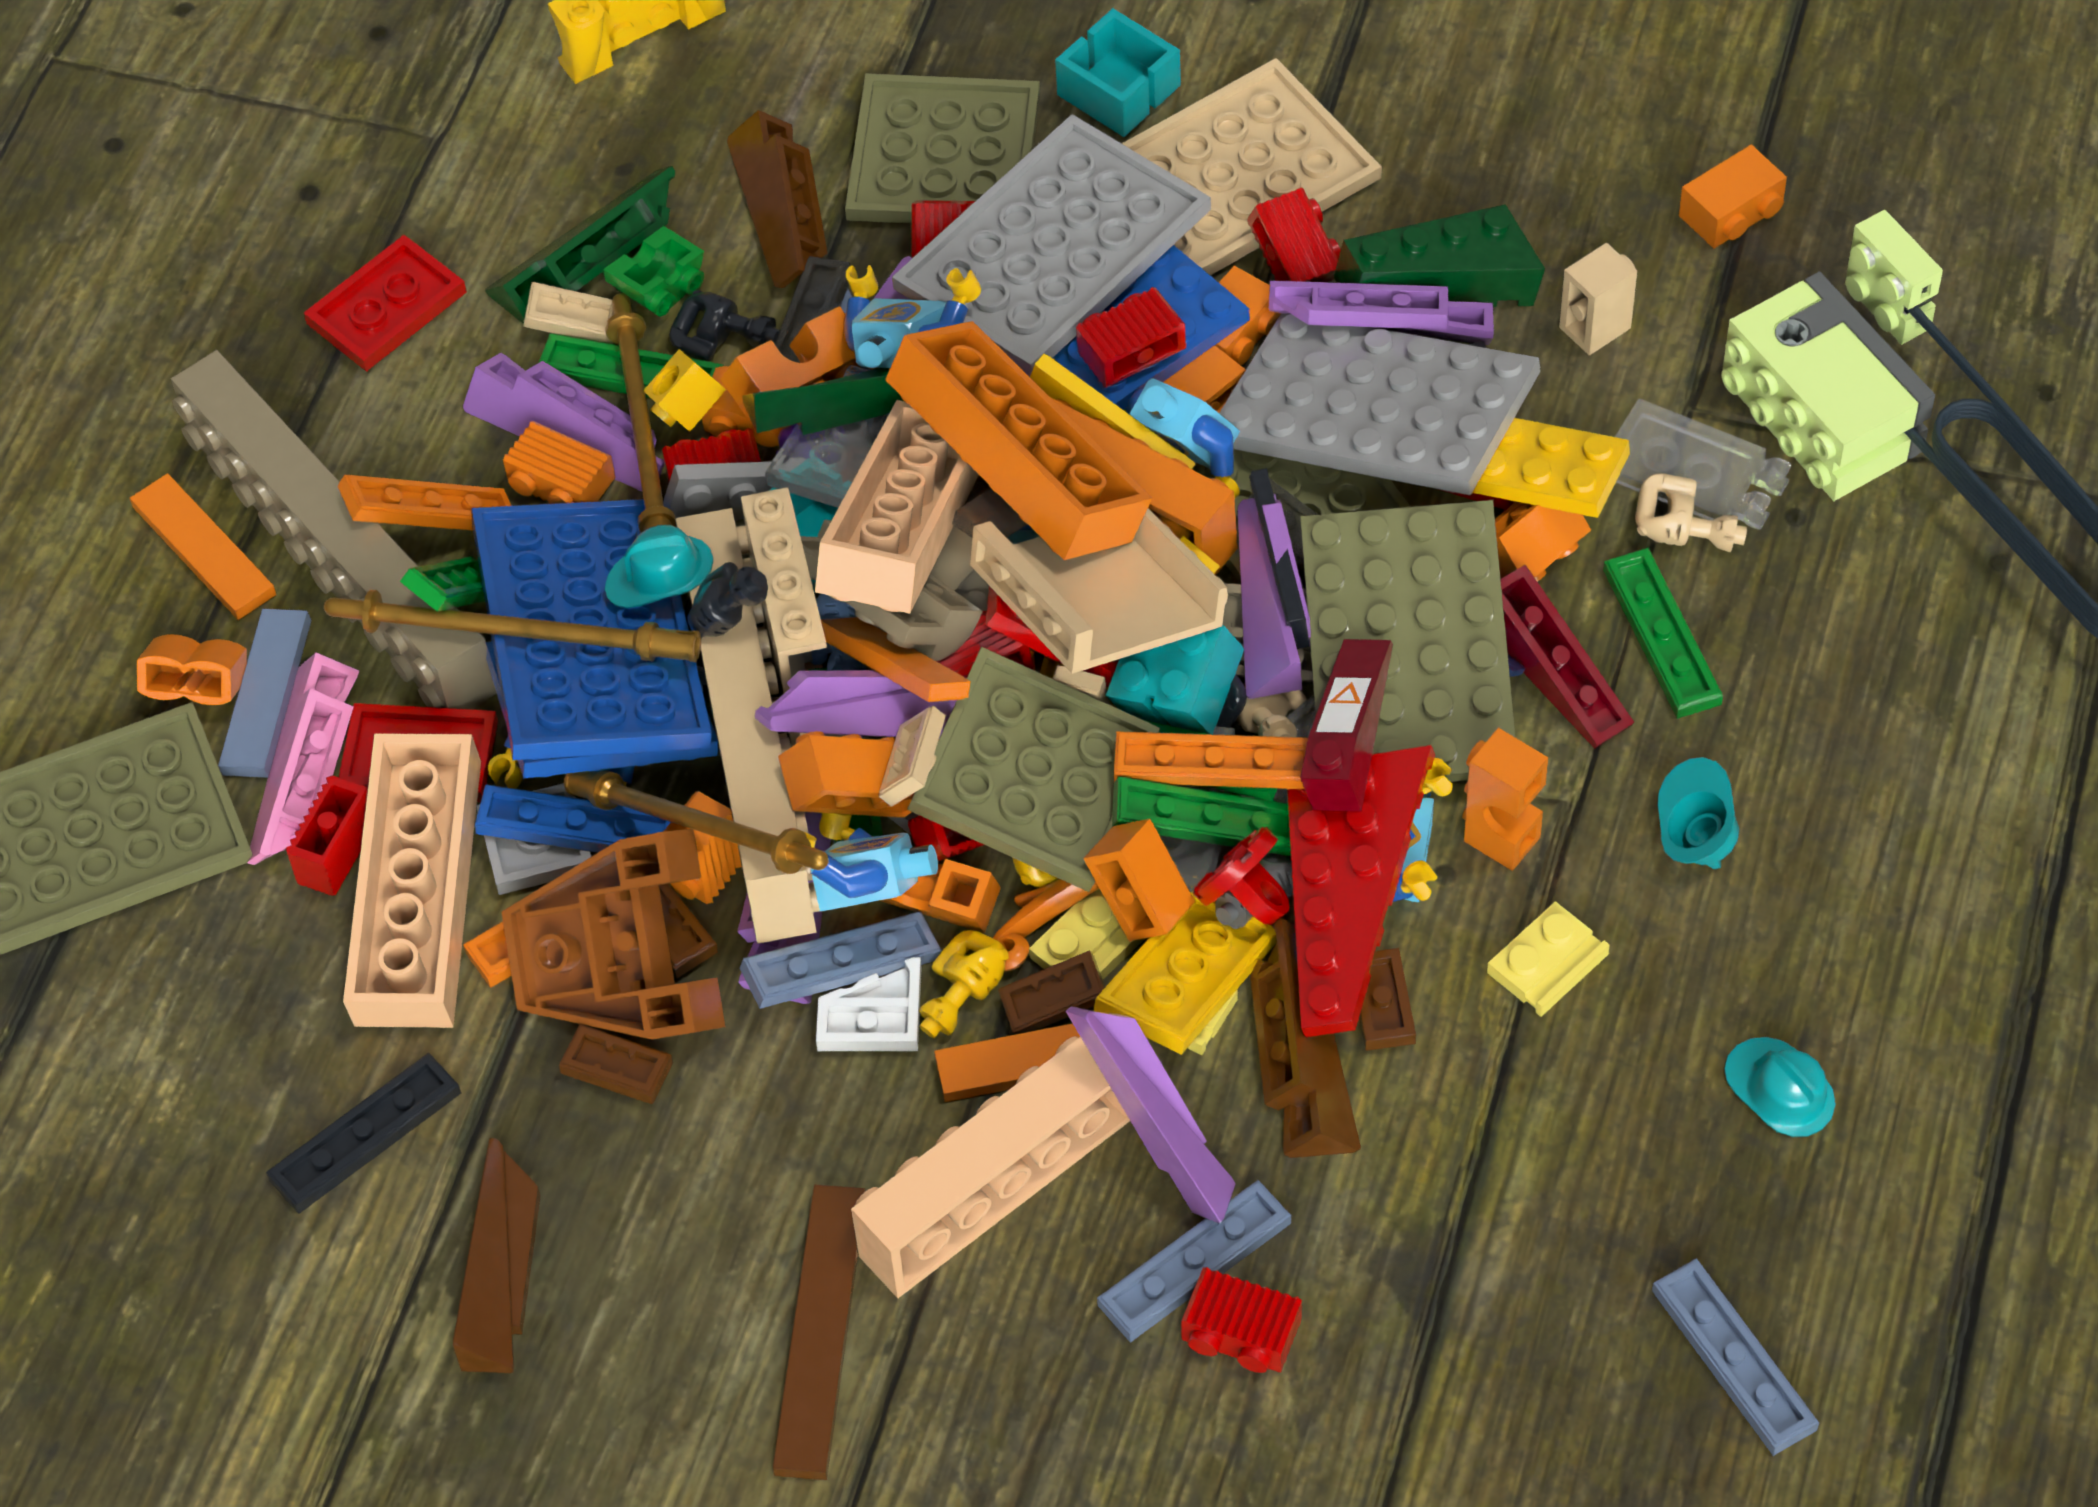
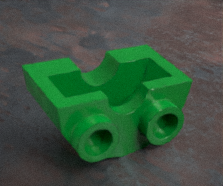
[603,226,704,317]

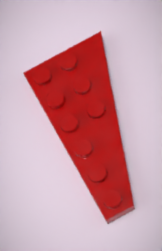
[1287,745,1435,1037]

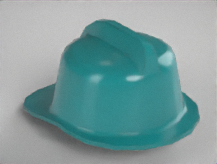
[605,525,714,609]
[1658,757,1739,869]
[1724,1037,1836,1137]

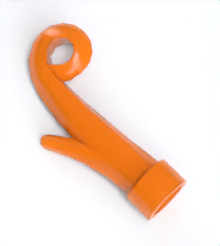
[993,878,1100,972]

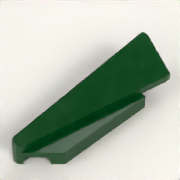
[485,166,675,324]
[742,368,905,435]

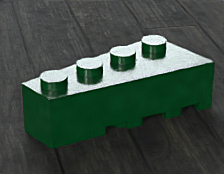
[1333,204,1545,307]

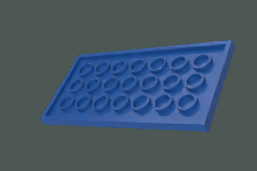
[472,499,712,760]

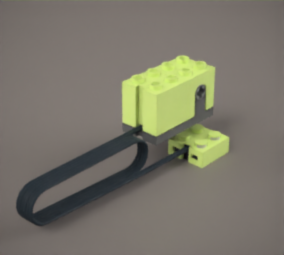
[1721,209,2098,638]

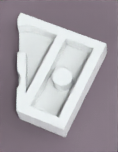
[816,957,922,1051]

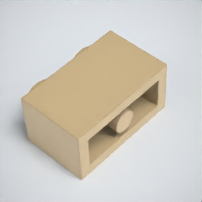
[1559,243,1637,355]

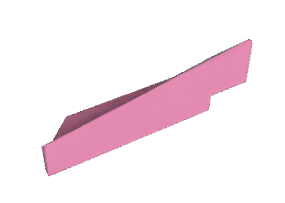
[247,653,359,865]

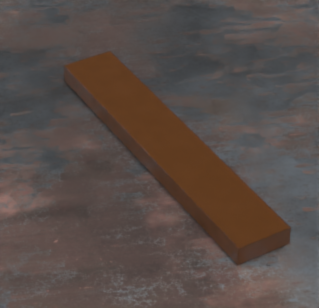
[773,1184,865,1480]

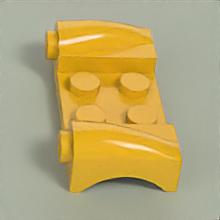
[548,0,726,84]

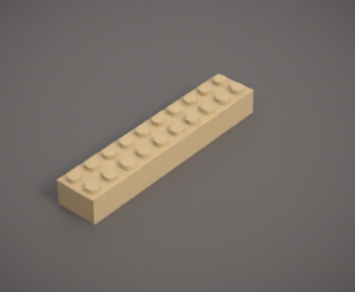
[676,508,820,944]

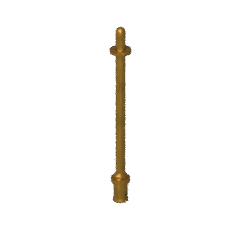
[605,293,676,533]
[324,589,701,662]
[564,770,829,874]

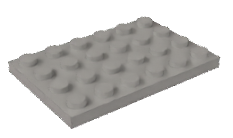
[892,114,1211,375]
[1219,313,1540,495]

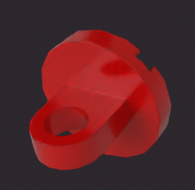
[1192,826,1290,925]

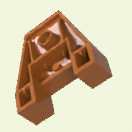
[501,829,725,1039]

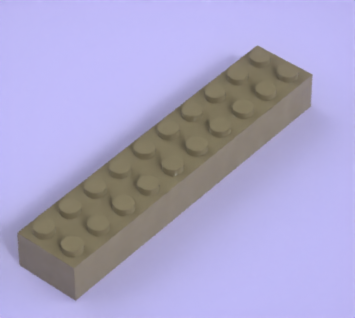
[171,350,497,710]

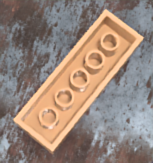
[815,400,979,613]
[343,734,481,1028]
[851,1036,1130,1298]

